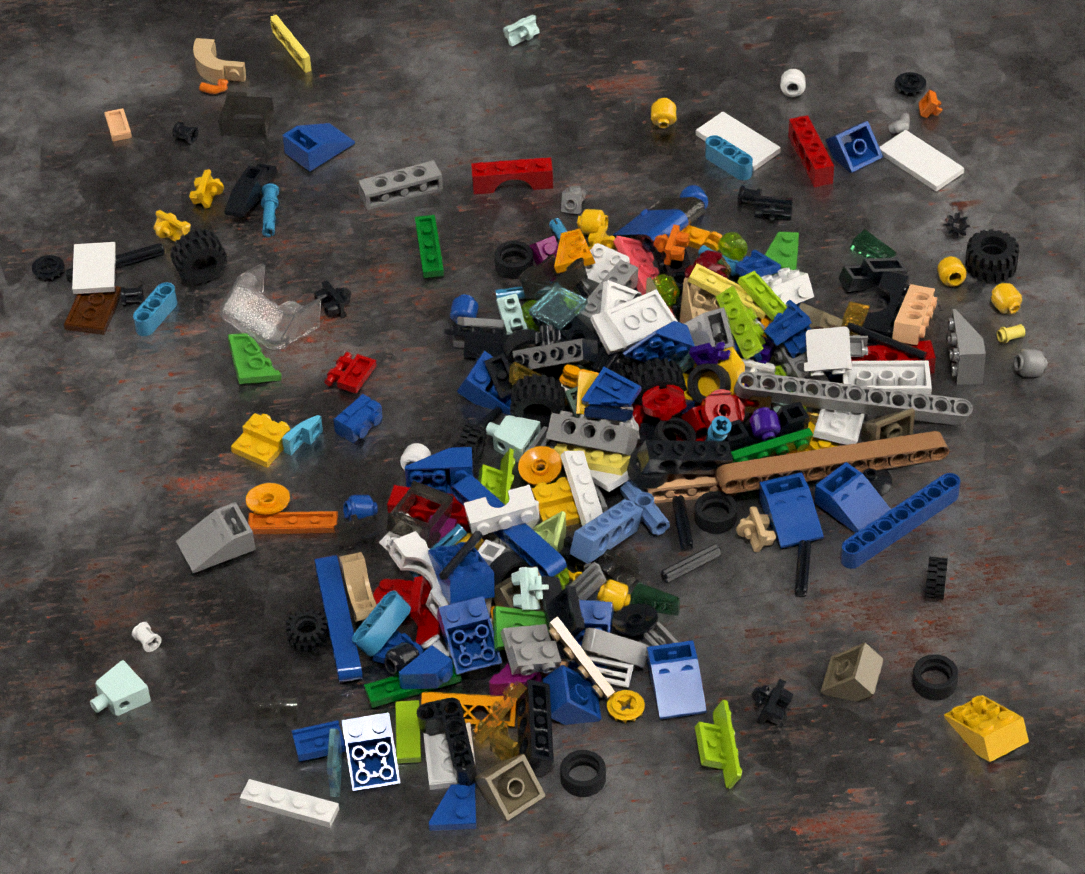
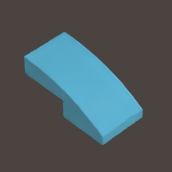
[282,415,323,456]

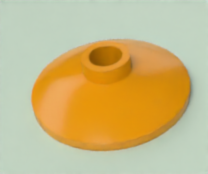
[518,446,562,485]
[246,483,290,515]

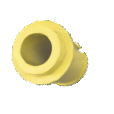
[996,324,1025,343]

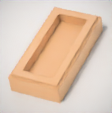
[104,108,132,142]

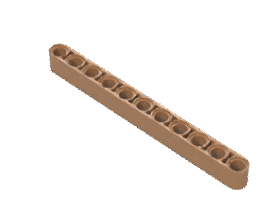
[715,431,949,494]

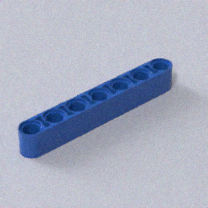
[841,473,960,569]
[451,474,567,577]
[314,555,363,683]

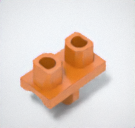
[654,225,690,265]

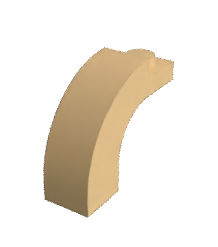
[193,38,246,84]
[339,552,377,622]

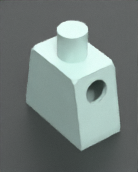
[486,415,541,463]
[90,660,151,716]

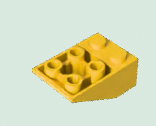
[944,695,1029,762]

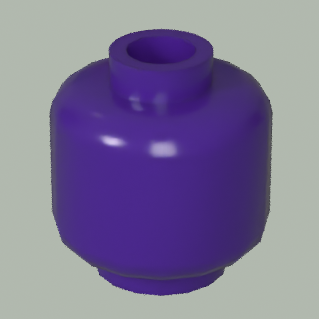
[749,407,781,442]

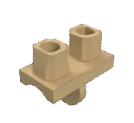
[736,507,776,552]

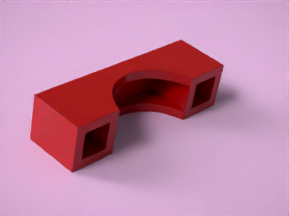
[471,157,553,195]

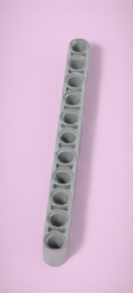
[734,371,973,426]

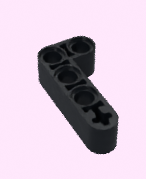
[417,697,477,786]

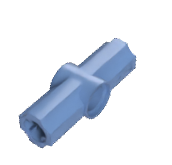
[620,479,670,536]

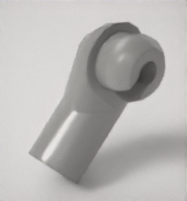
[889,113,910,134]

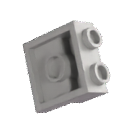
[500,624,561,676]

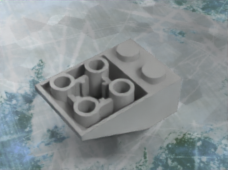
[675,307,737,371]
[946,309,986,385]
[176,502,256,573]

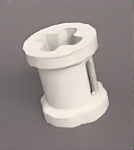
[132,622,162,652]
[421,634,450,656]

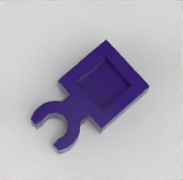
[689,342,731,366]

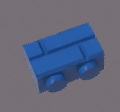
[333,394,383,443]

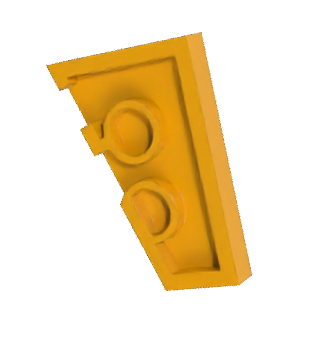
[554,228,596,273]

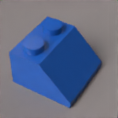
[825,121,883,173]
[543,665,601,725]

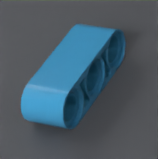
[705,135,753,180]
[133,282,177,336]
[352,590,411,657]

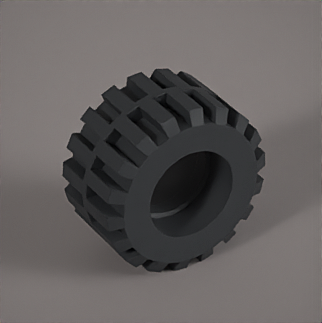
[170,229,228,285]
[965,229,1019,283]
[629,358,687,406]
[510,374,565,429]

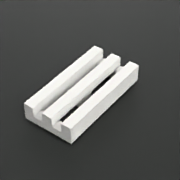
[588,655,634,689]

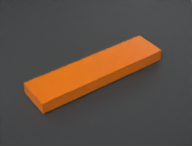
[248,511,339,534]

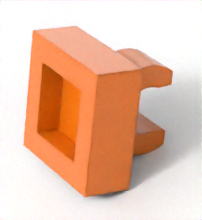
[919,90,943,118]

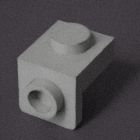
[561,186,586,214]

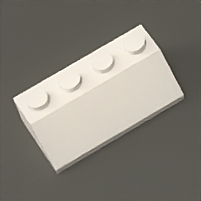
[842,361,932,409]

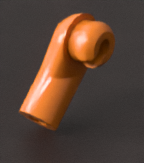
[199,79,228,95]

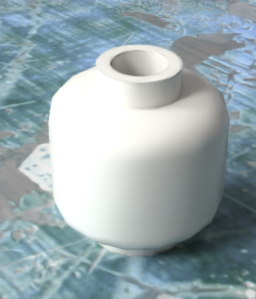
[780,69,806,98]
[400,443,431,471]

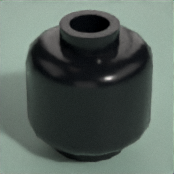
[384,642,419,676]

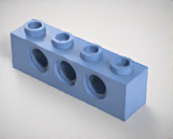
[570,499,643,564]

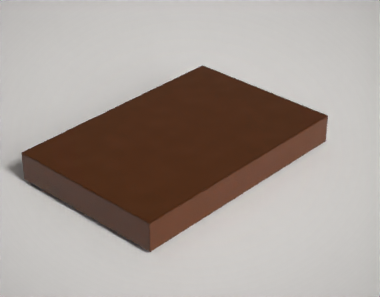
[64,286,121,335]

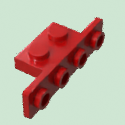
[409,576,441,646]

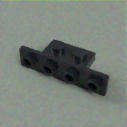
[444,325,521,359]
[541,576,585,662]

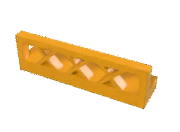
[421,692,517,727]

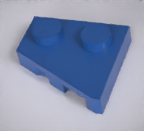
[735,250,781,277]
[764,300,812,346]
[581,367,642,407]
[429,783,476,831]

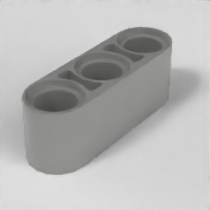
[581,628,649,670]

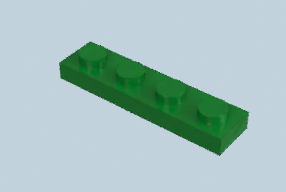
[415,215,444,278]
[731,428,813,463]
[364,663,461,708]

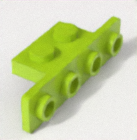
[716,286,766,360]
[478,448,515,505]
[695,700,742,789]

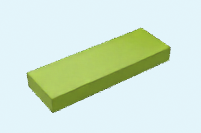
[737,271,787,321]
[396,700,421,764]

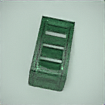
[849,229,897,258]
[630,583,680,616]

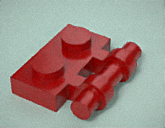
[324,352,377,394]

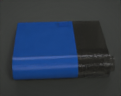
[613,197,705,252]

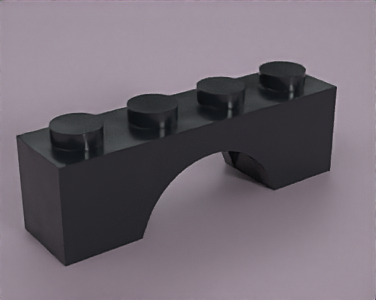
[863,271,910,345]
[723,402,810,451]

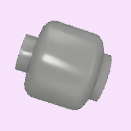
[1014,349,1048,378]

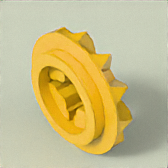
[607,690,645,723]

